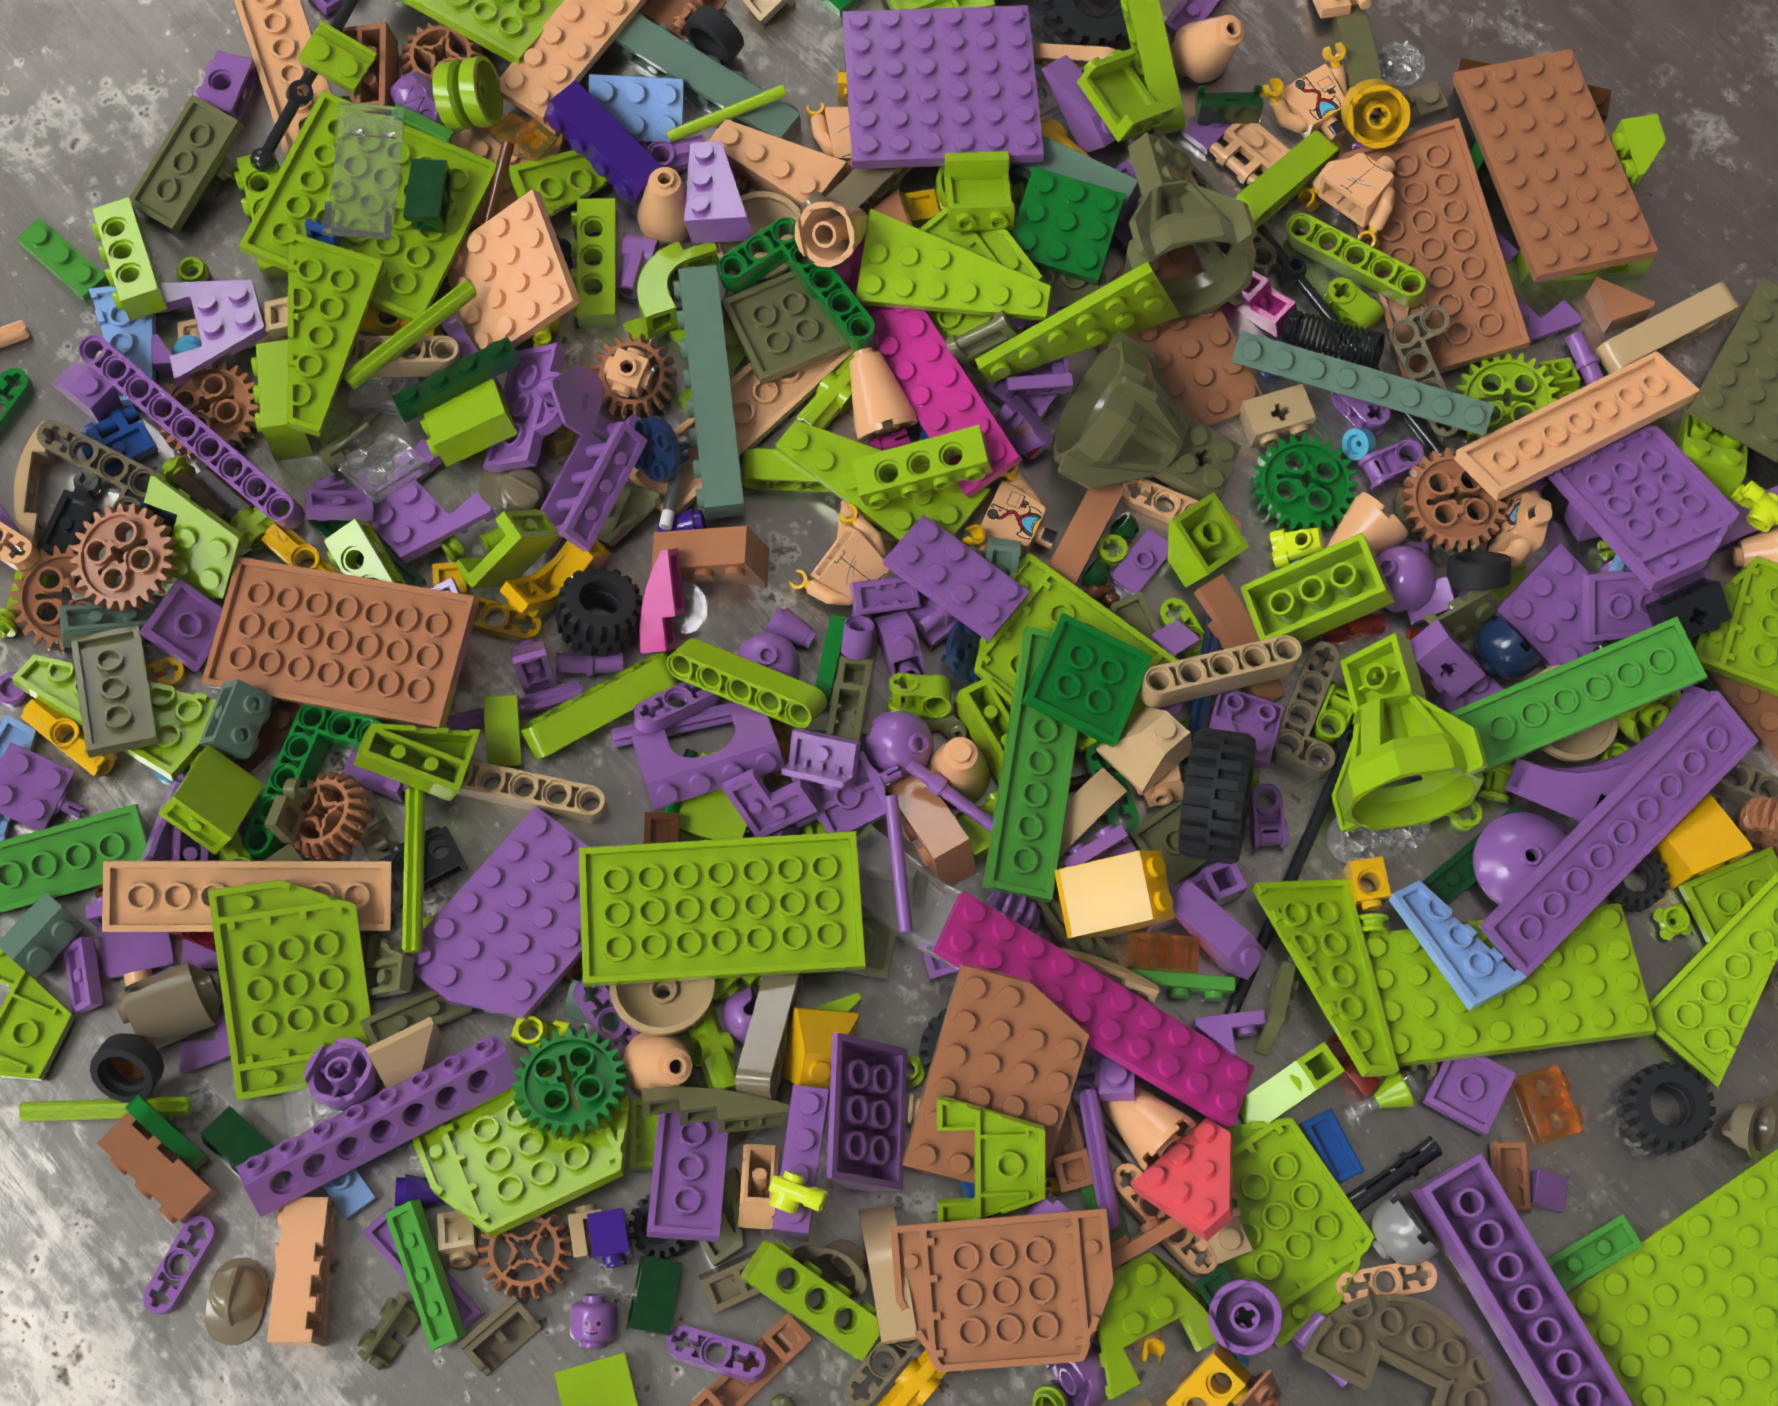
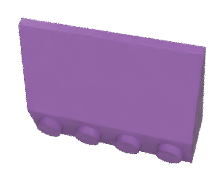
[827,1033,908,1192]

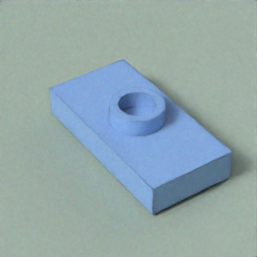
[322,1168,377,1220]

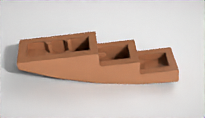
[1048,484,1126,586]
[1194,574,1285,702]

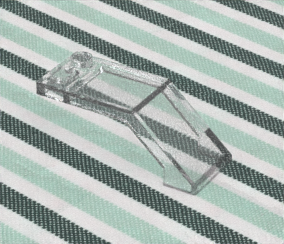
[323,102,405,240]
[857,824,1003,971]

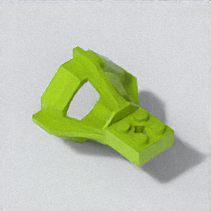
[1331,633,1488,832]

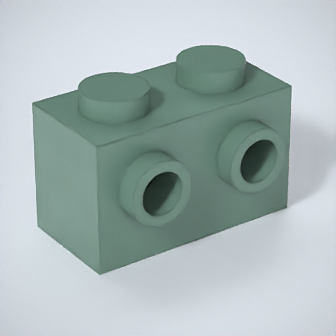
[199,679,273,761]
[0,892,85,978]

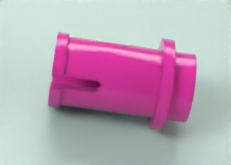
[868,427,911,451]

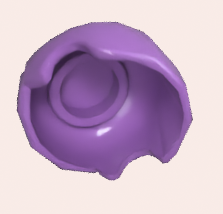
[722,987,757,1043]

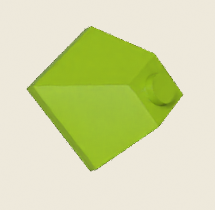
[1168,492,1249,588]

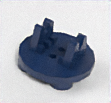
[634,416,690,482]
[940,620,981,682]

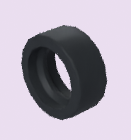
[684,5,744,65]
[1447,551,1511,590]
[89,1033,164,1103]

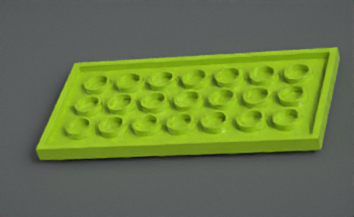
[579,831,866,987]
[1363,903,1657,1067]

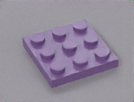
[1494,543,1604,668]

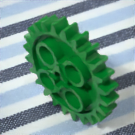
[1251,433,1358,532]
[511,1027,628,1140]

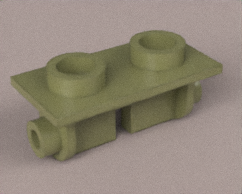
[357,1292,420,1370]

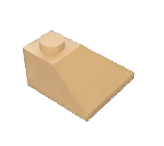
[1096,706,1192,794]
[365,1017,444,1088]

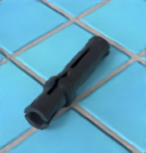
[1346,1136,1443,1214]

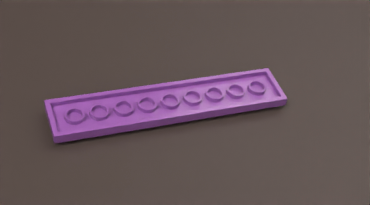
[1479,691,1758,977]

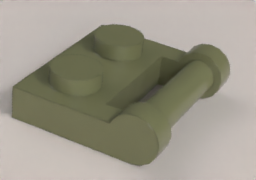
[945,310,1022,376]

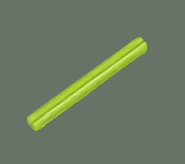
[343,280,477,389]
[402,787,425,954]
[19,1097,193,1122]

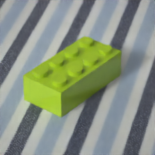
[1240,532,1395,643]

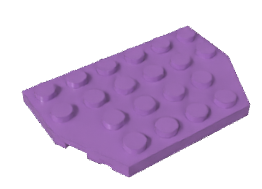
[1546,426,1740,592]
[410,806,588,1020]

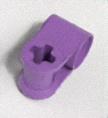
[1331,392,1391,438]
[1357,439,1424,492]
[1248,782,1289,850]

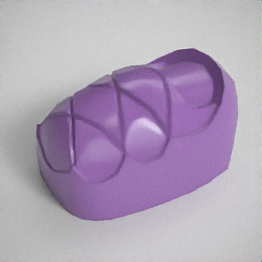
[389,71,445,126]

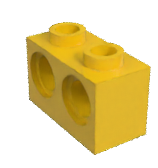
[1166,1344,1252,1406]

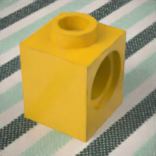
[1343,856,1391,911]

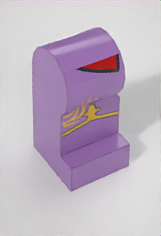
[994,394,1053,459]

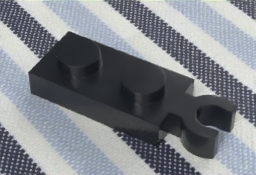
[37,471,102,555]

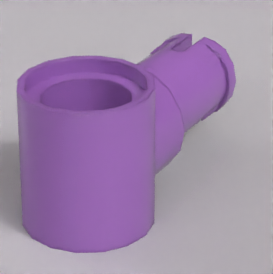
[841,609,874,660]

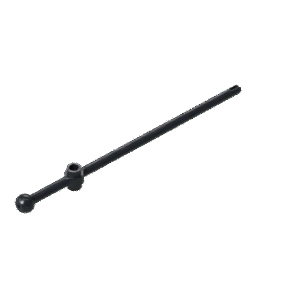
[250,0,359,173]
[1256,224,1473,498]
[1224,721,1354,1014]

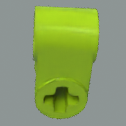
[1322,277,1384,338]
[887,673,951,719]
[1310,681,1354,747]

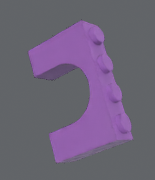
[631,703,784,810]
[772,1084,829,1242]

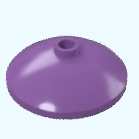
[1473,812,1566,905]

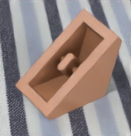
[1585,276,1655,334]

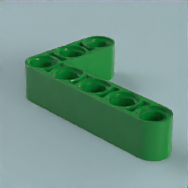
[718,217,876,351]
[242,705,383,861]

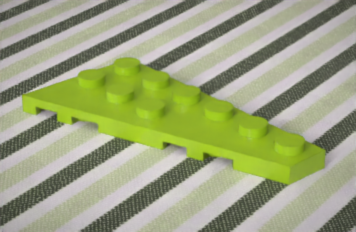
[775,420,991,542]

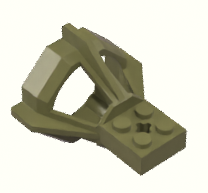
[1124,132,1257,318]
[1053,332,1242,501]

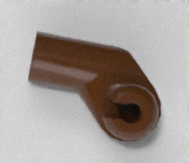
[1083,585,1120,608]

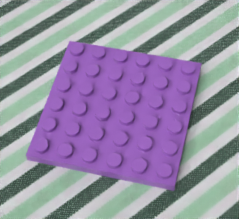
[842,5,1044,169]

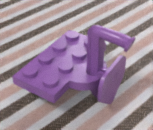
[483,343,641,473]

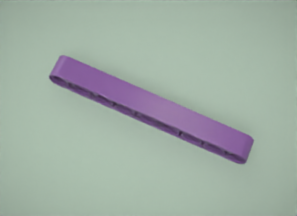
[78,335,305,529]

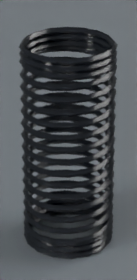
[1280,309,1385,369]

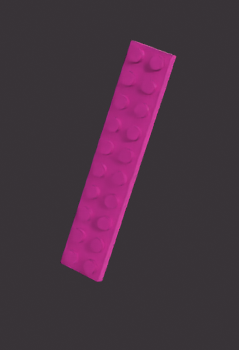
[832,235,1023,498]
[933,891,1255,1129]

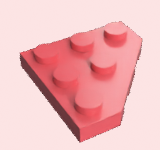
[1131,1118,1234,1241]

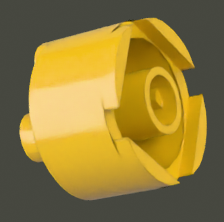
[1341,79,1410,149]

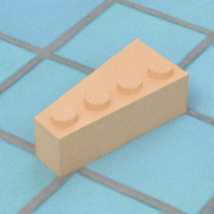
[707,119,847,209]
[267,1197,335,1347]

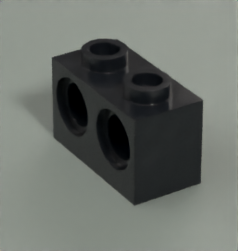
[384,826,469,893]

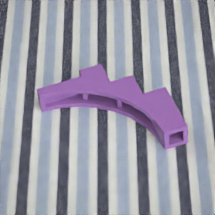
[1504,686,1709,822]

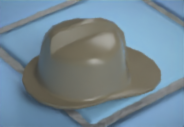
[479,468,551,512]
[1722,1091,1778,1159]
[792,1239,868,1297]
[204,1258,269,1345]

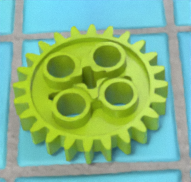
[1455,353,1559,440]

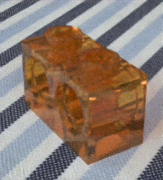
[1124,931,1200,974]
[1511,1064,1583,1148]

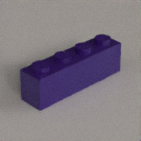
[544,80,662,205]

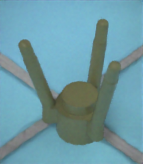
[319,408,398,475]

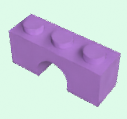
[1145,862,1248,935]

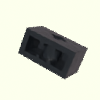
[1645,578,1732,642]

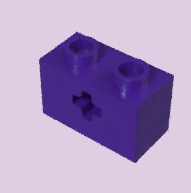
[587,1208,634,1269]

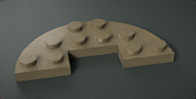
[1301,1294,1499,1406]

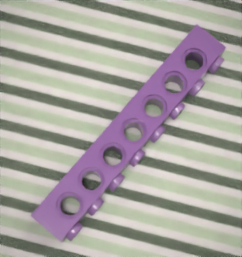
[236,1034,519,1217]

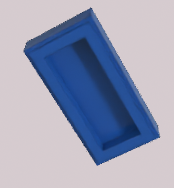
[1299,1108,1365,1184]

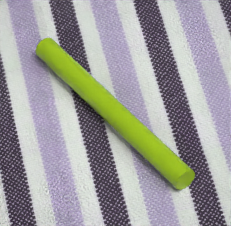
[666,84,787,143]

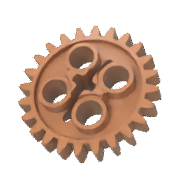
[156,361,260,461]
[1400,448,1508,553]
[69,503,179,613]
[9,545,118,654]

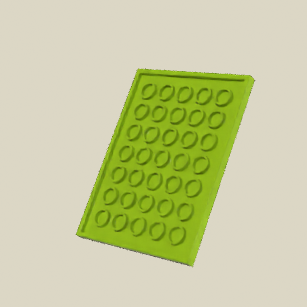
[1566,1147,1778,1406]

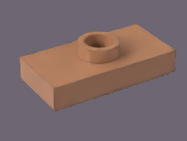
[1490,1141,1532,1214]

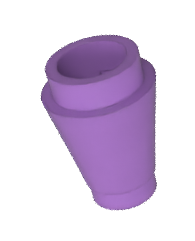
[766,606,817,648]

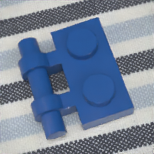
[80,405,158,480]

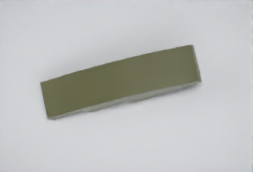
[1332,4,1382,89]
[826,634,879,741]
[642,1086,789,1134]

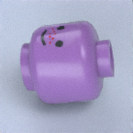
[570,1293,617,1348]

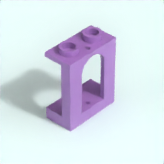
[1004,306,1073,398]

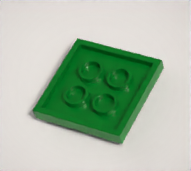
[1012,167,1125,285]
[1022,612,1153,748]

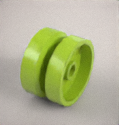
[432,55,504,132]

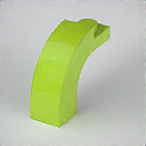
[637,241,719,337]

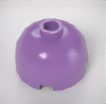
[1376,545,1436,613]
[737,632,801,680]
[865,711,934,776]
[304,1038,379,1111]
[1046,1343,1108,1406]

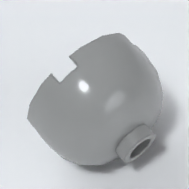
[1372,1193,1441,1266]

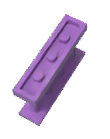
[540,421,648,556]

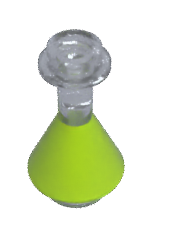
[1341,1070,1420,1127]

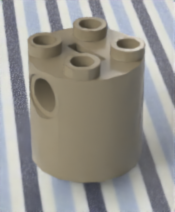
[117,960,221,1049]

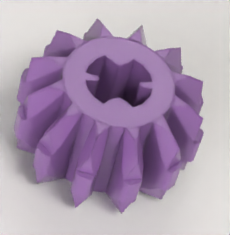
[985,891,1042,933]

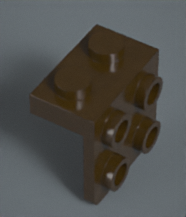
[172,465,266,525]

